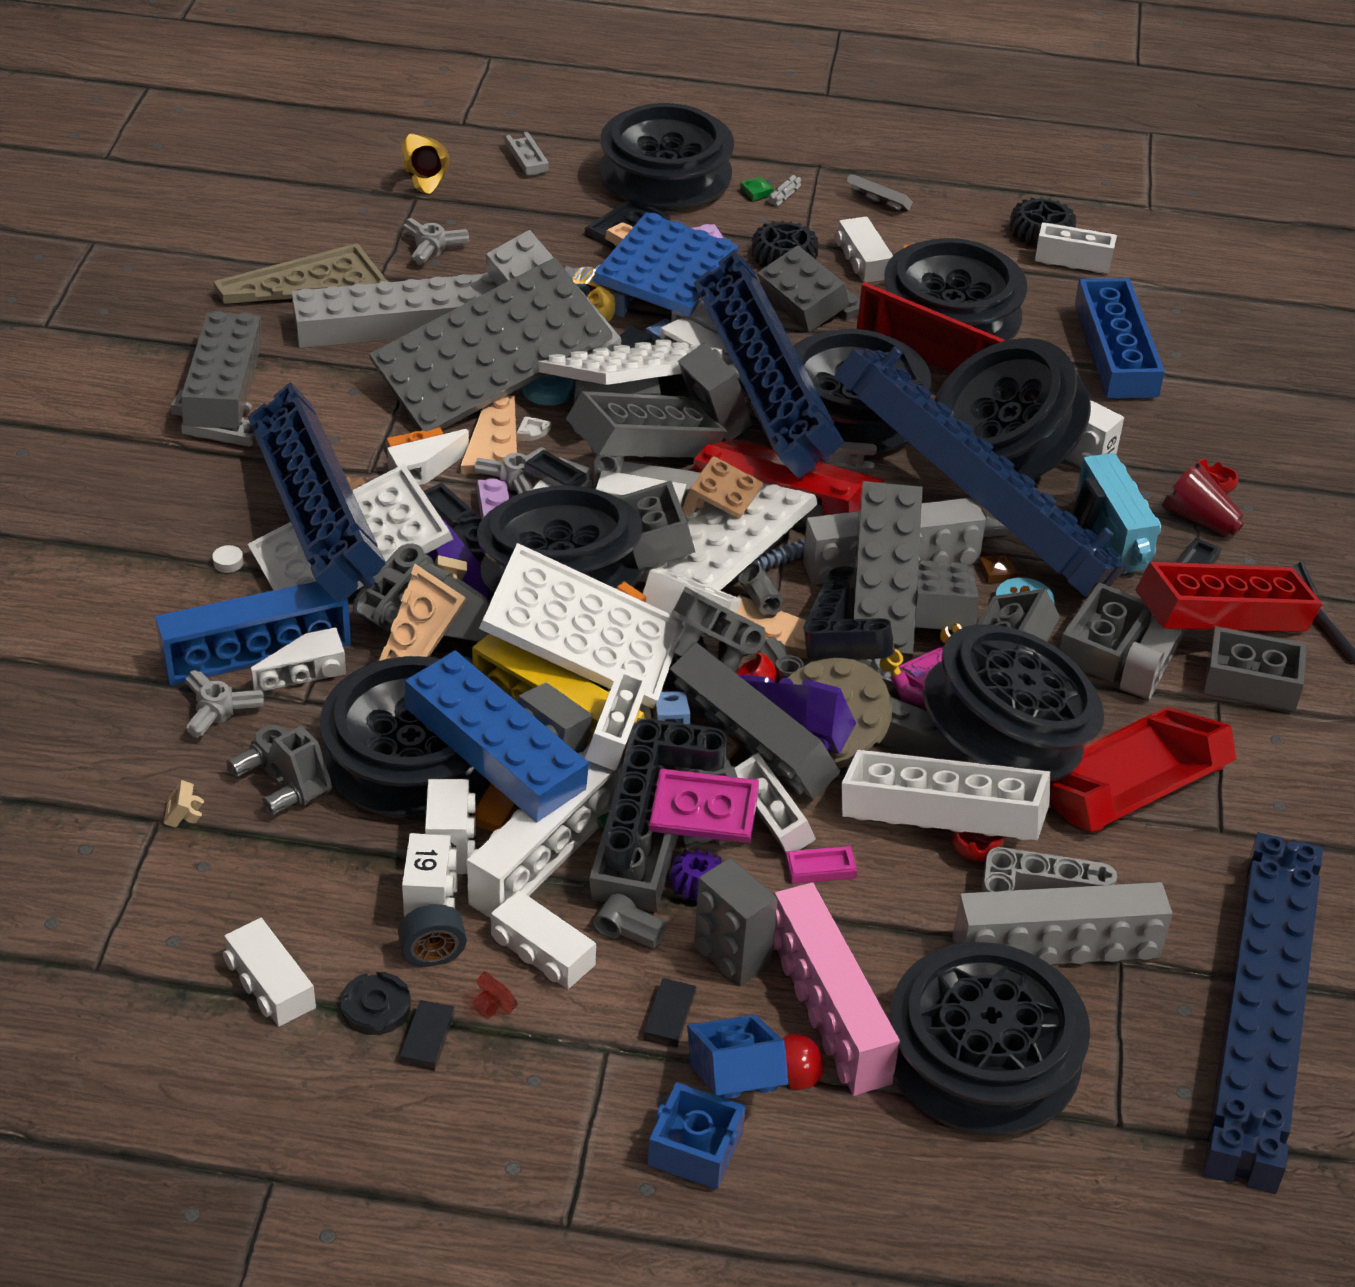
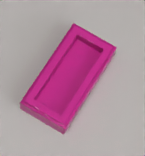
[785,846,858,884]

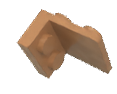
[682,456,763,519]

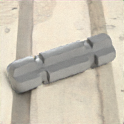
[768,175,801,207]

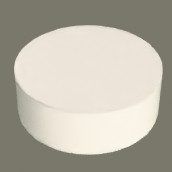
[213,545,243,573]

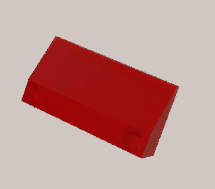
[857,282,1006,372]
[694,439,884,516]
[1049,706,1237,832]

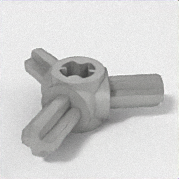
[404,218,469,265]
[475,447,546,494]
[186,670,264,738]

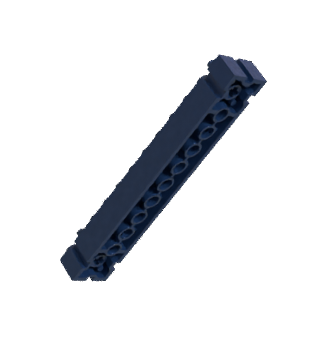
[693,249,844,478]
[834,347,1126,596]
[248,382,387,602]
[1202,832,1324,1194]

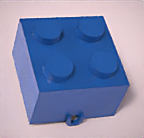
[648,1082,746,1190]

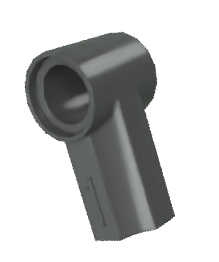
[738,563,784,616]
[757,637,804,683]
[593,893,667,949]

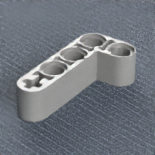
[593,454,700,502]
[1119,617,1186,700]
[981,847,1117,892]

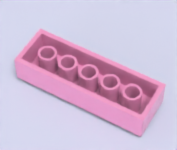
[773,882,900,1096]

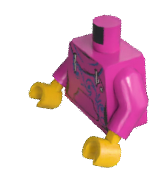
[880,623,962,711]

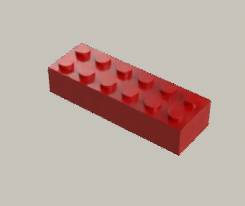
[1135,562,1323,632]

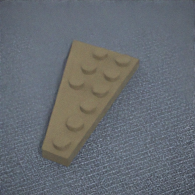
[213,243,388,304]

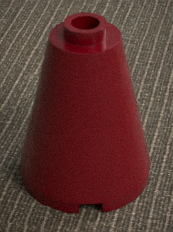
[1162,463,1244,537]

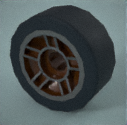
[398,904,467,967]

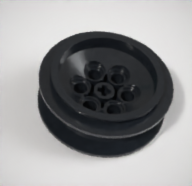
[600,103,734,210]
[884,238,1028,341]
[793,329,931,454]
[934,338,1091,480]
[477,485,644,596]
[923,625,1104,782]
[320,656,490,818]
[890,942,1090,1136]

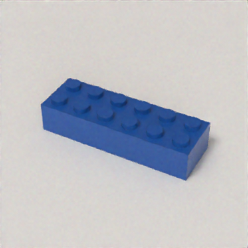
[1075,278,1165,399]
[155,581,351,686]
[405,650,589,822]

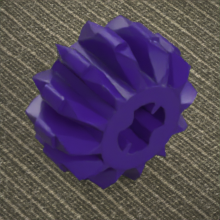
[669,847,722,903]

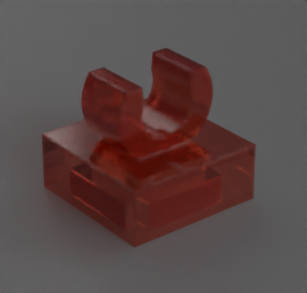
[473,971,518,1019]

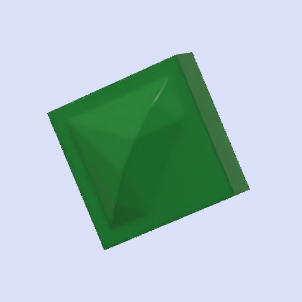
[740,176,774,201]

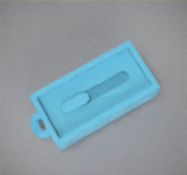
[1075,453,1161,573]

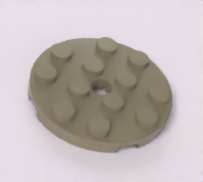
[788,658,892,769]

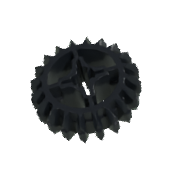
[1010,197,1077,248]
[751,220,819,267]

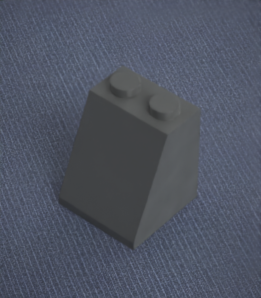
[443,576,491,641]

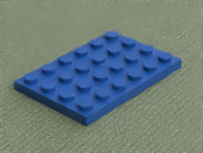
[593,212,739,317]

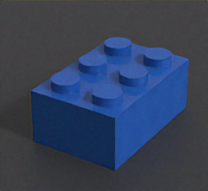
[687,1014,788,1098]

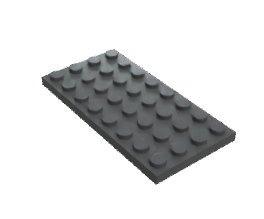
[369,257,613,432]

